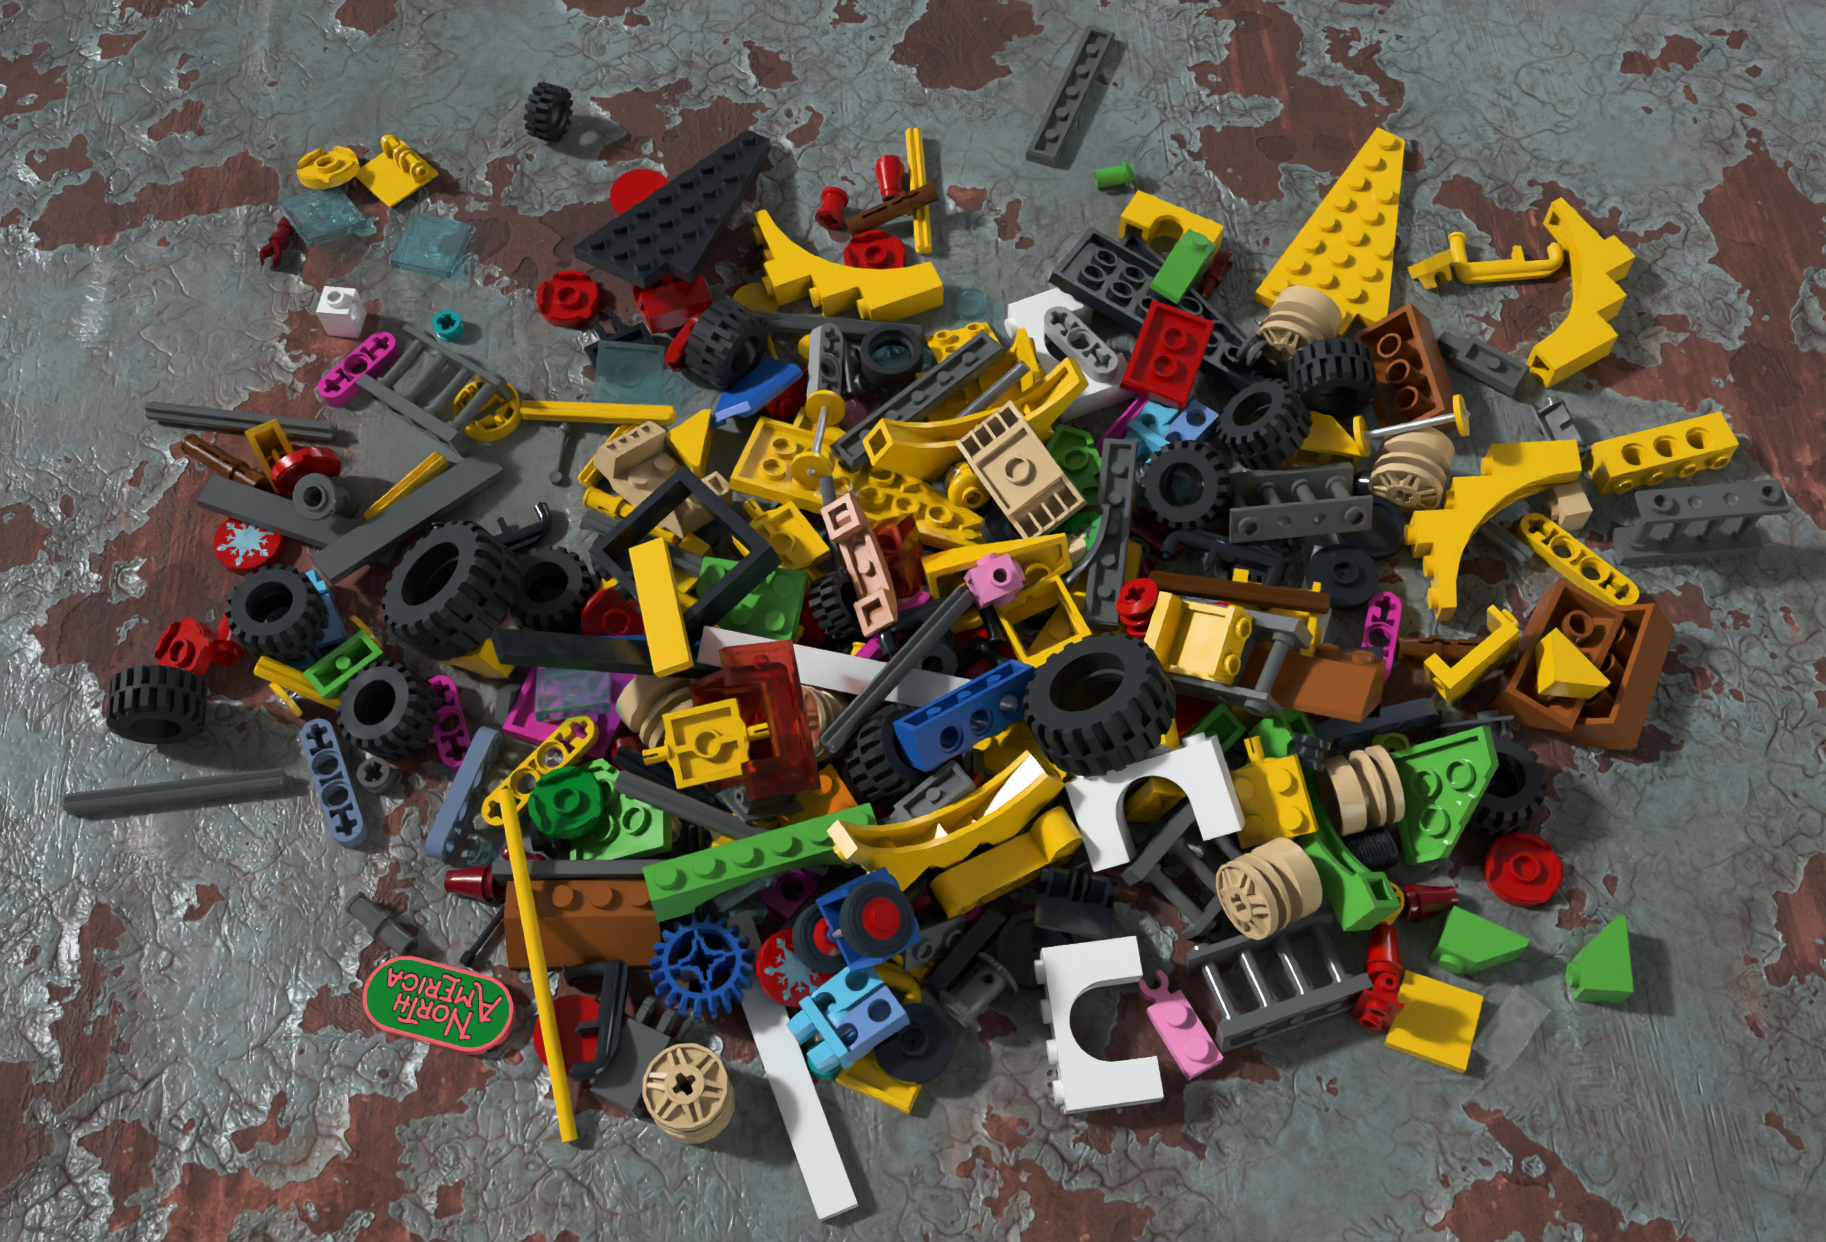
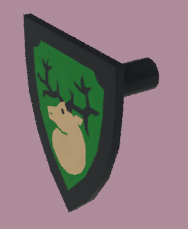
[1048,504,1112,584]

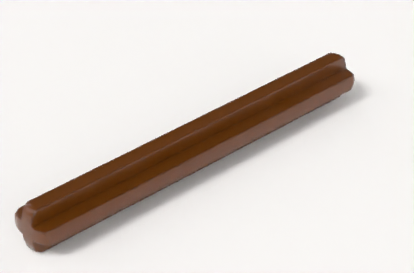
[1149,571,1331,615]

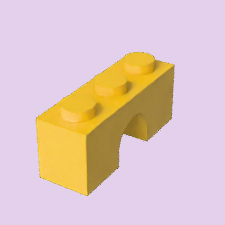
[1118,190,1224,273]

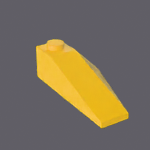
[920,533,1073,634]

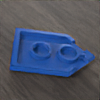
[710,357,804,428]

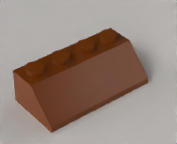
[1353,303,1458,435]
[1487,577,1625,732]
[1553,603,1675,750]
[1237,641,1387,723]
[504,879,666,970]

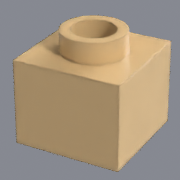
[1543,481,1593,532]

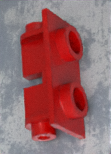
[759,366,808,422]
[1349,972,1405,1030]

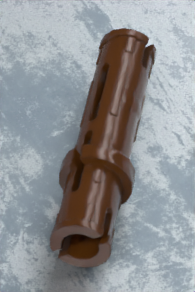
[845,181,939,238]
[180,434,269,491]
[1395,635,1509,664]

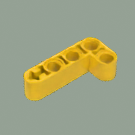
[929,806,1084,919]

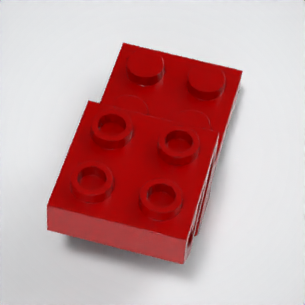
[631,273,712,335]

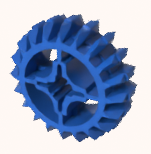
[649,913,756,1021]

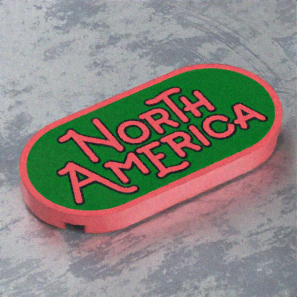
[363,956,516,1055]

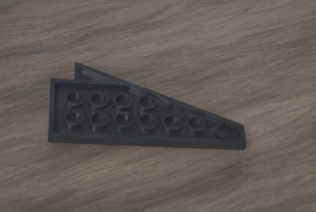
[573,130,771,290]
[1048,227,1290,392]

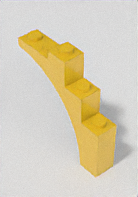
[1526,197,1636,389]
[751,209,944,322]
[862,357,1089,483]
[1404,439,1582,622]
[827,750,1065,892]

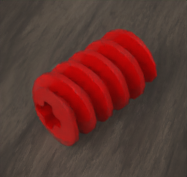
[1115,578,1159,641]

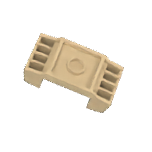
[955,400,1088,539]
[593,420,732,539]

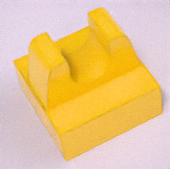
[1407,249,1455,290]

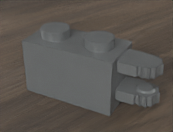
[590,996,679,1119]

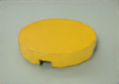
[296,146,360,189]

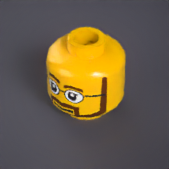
[944,460,991,511]

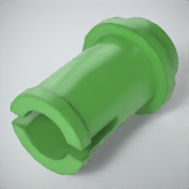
[1094,161,1135,189]

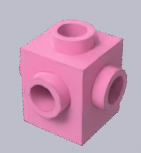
[964,553,1025,610]

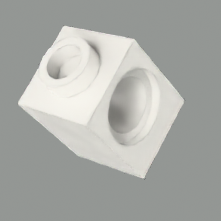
[316,286,367,338]

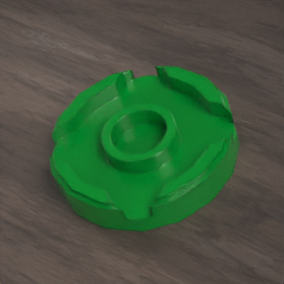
[528,766,605,840]

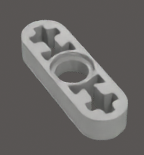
[1044,306,1118,383]
[807,322,843,398]

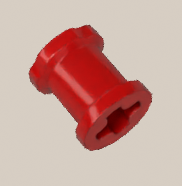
[815,186,849,229]

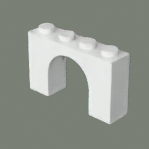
[1004,287,1134,423]
[1065,732,1246,872]
[1034,936,1164,1115]

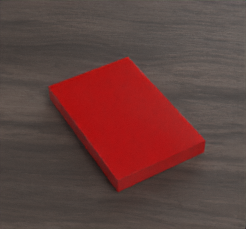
[1119,299,1215,411]

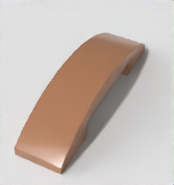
[820,493,898,637]

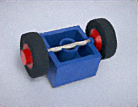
[792,867,922,974]

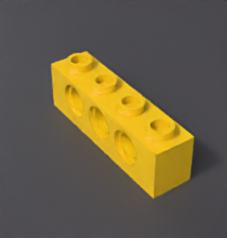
[1583,411,1739,495]

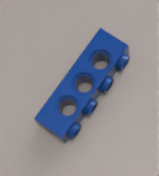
[893,659,1035,772]

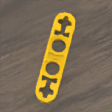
[1516,513,1639,606]
[481,714,599,829]

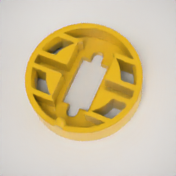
[453,381,522,442]

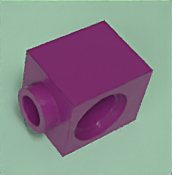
[760,868,820,925]

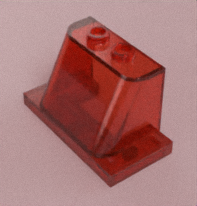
[689,639,822,802]

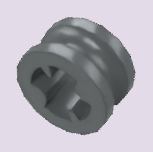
[1236,332,1268,366]
[357,757,395,794]

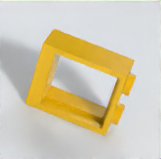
[993,575,1092,671]

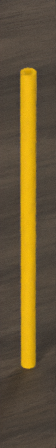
[498,788,578,1143]

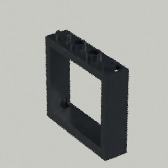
[588,464,782,648]

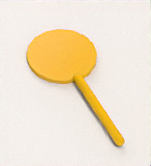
[732,283,779,360]

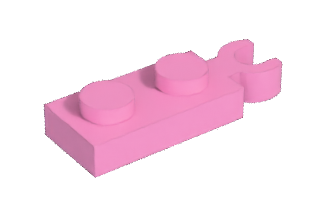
[1137,970,1223,1081]

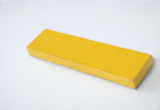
[629,537,694,678]

